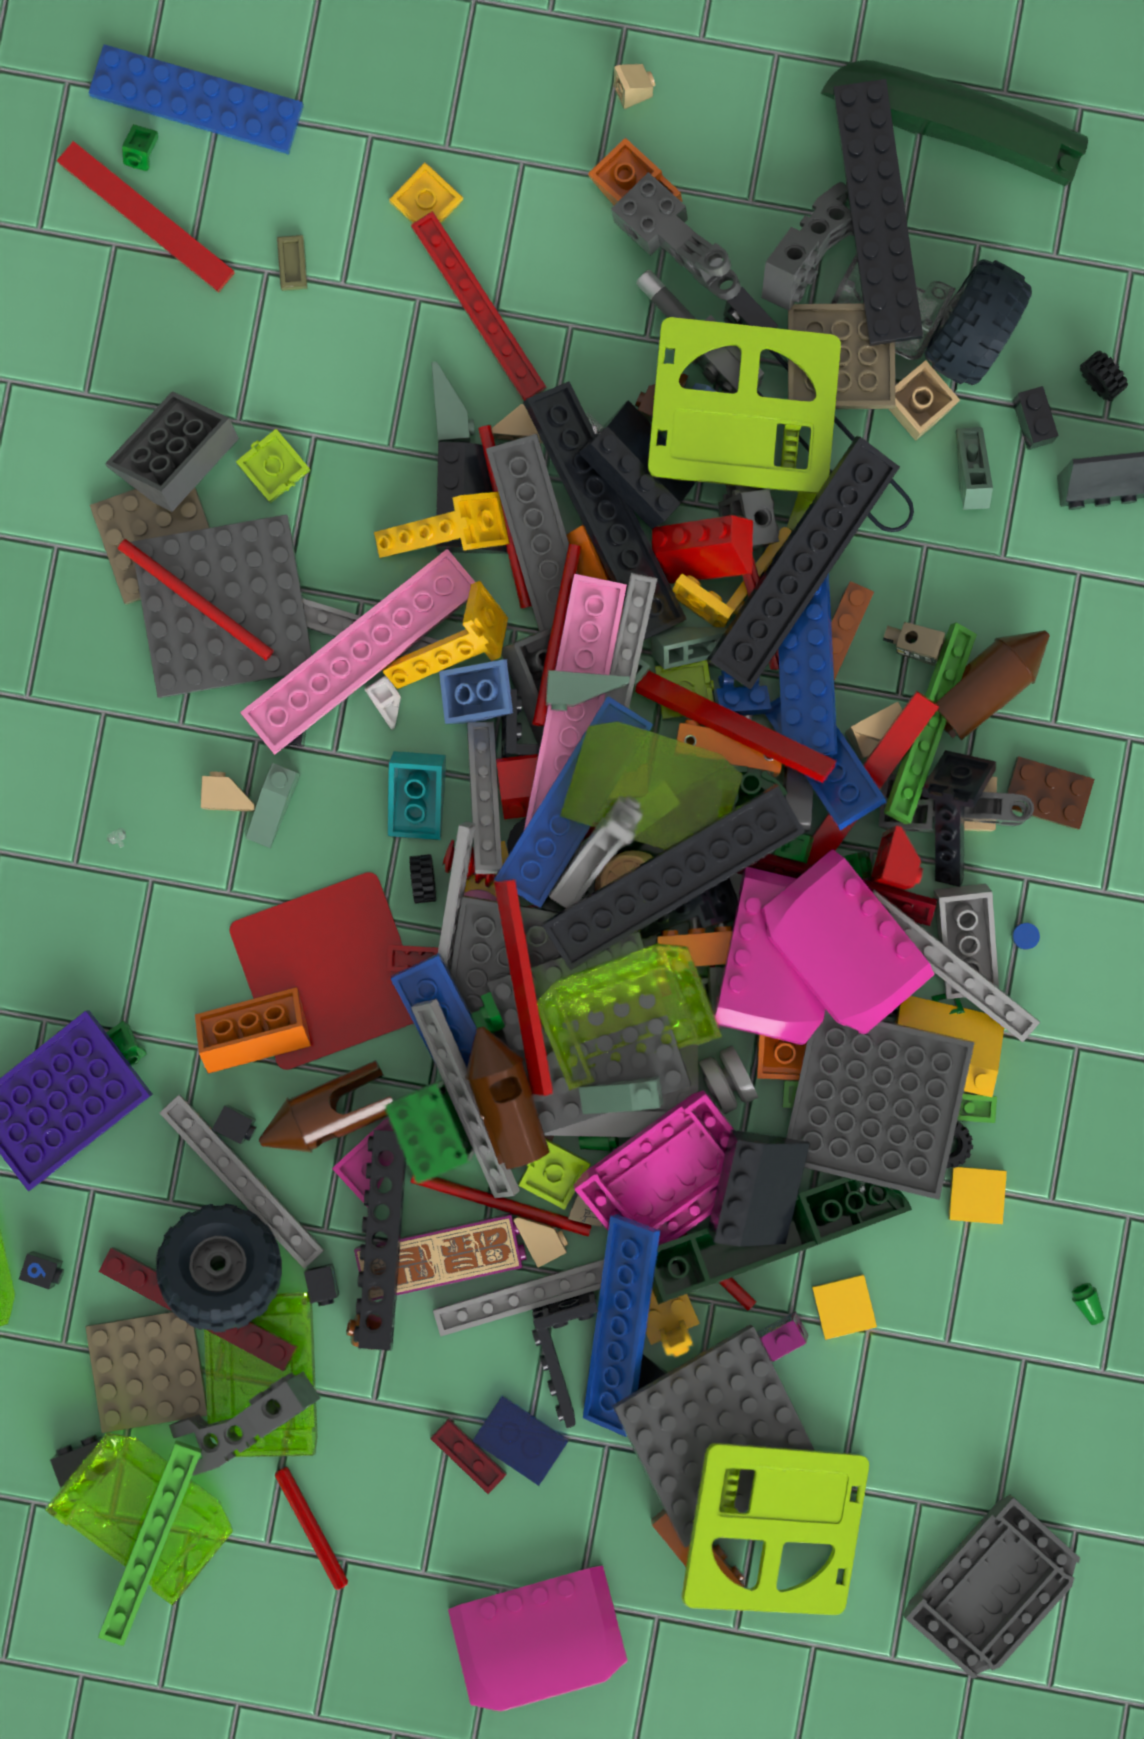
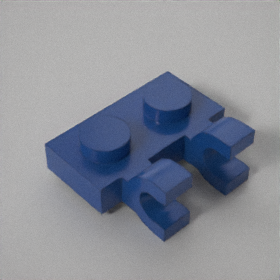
[714,670,772,716]

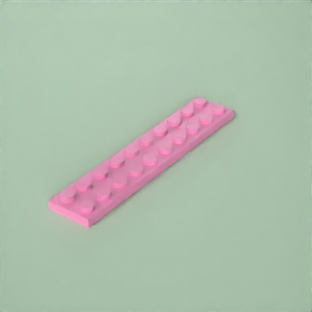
[240,549,475,755]
[524,574,627,830]

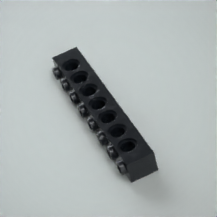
[354,1130,406,1351]

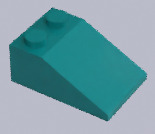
[388,751,446,840]

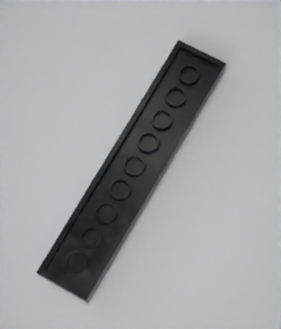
[833,79,923,346]
[523,381,687,640]
[707,436,900,690]
[542,784,805,971]

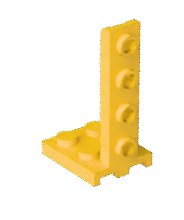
[374,492,509,558]
[673,527,792,627]
[382,581,508,689]
[646,1289,700,1356]

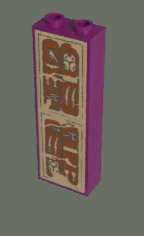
[354,1213,527,1301]

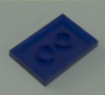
[472,1395,569,1486]

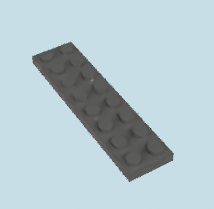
[486,434,578,632]

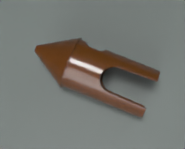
[936,630,1050,741]
[465,1026,550,1169]
[259,1060,393,1153]

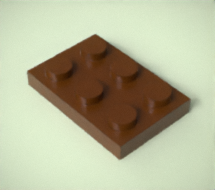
[1007,756,1095,830]

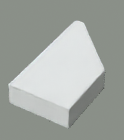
[364,675,401,730]

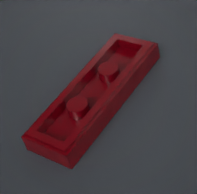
[430,1418,507,1494]

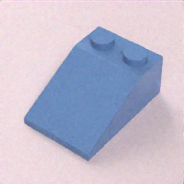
[439,659,513,724]

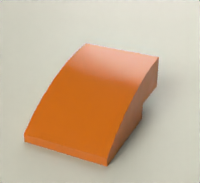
[588,138,682,205]
[757,1034,808,1080]

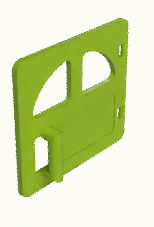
[648,317,841,494]
[681,1443,869,1615]

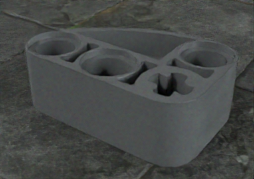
[783,765,813,832]

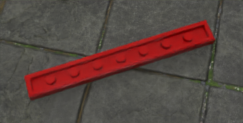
[57,141,235,293]
[411,211,547,401]
[635,671,836,783]
[805,690,939,865]
[494,880,553,1096]

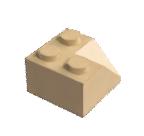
[889,360,960,441]
[845,702,902,760]

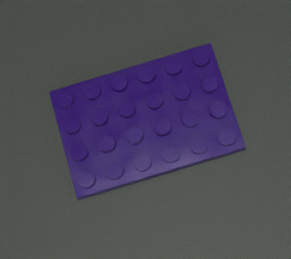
[0,1010,153,1191]

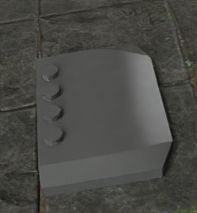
[903,1494,1080,1679]

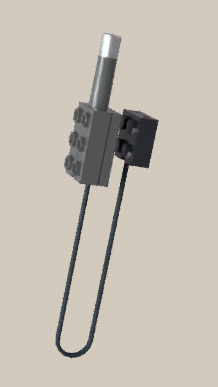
[636,270,914,532]

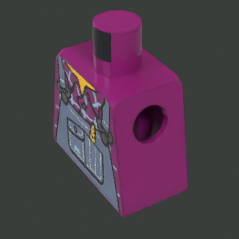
[757,1311,808,1362]

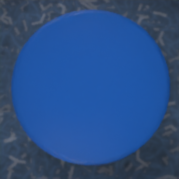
[1012,923,1040,950]

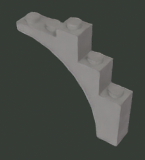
[549,795,643,908]

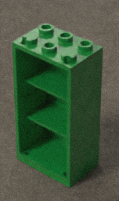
[384,1079,475,1184]

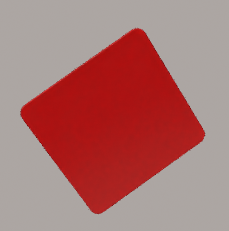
[229,872,414,1070]

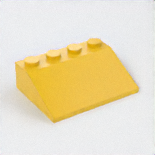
[895,996,1004,1097]

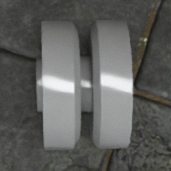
[699,1046,758,1114]

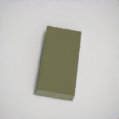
[277,235,308,291]

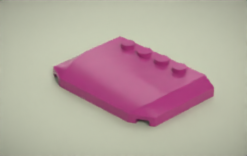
[761,849,935,1035]
[712,867,825,1045]
[573,1090,735,1245]
[448,1565,628,1712]

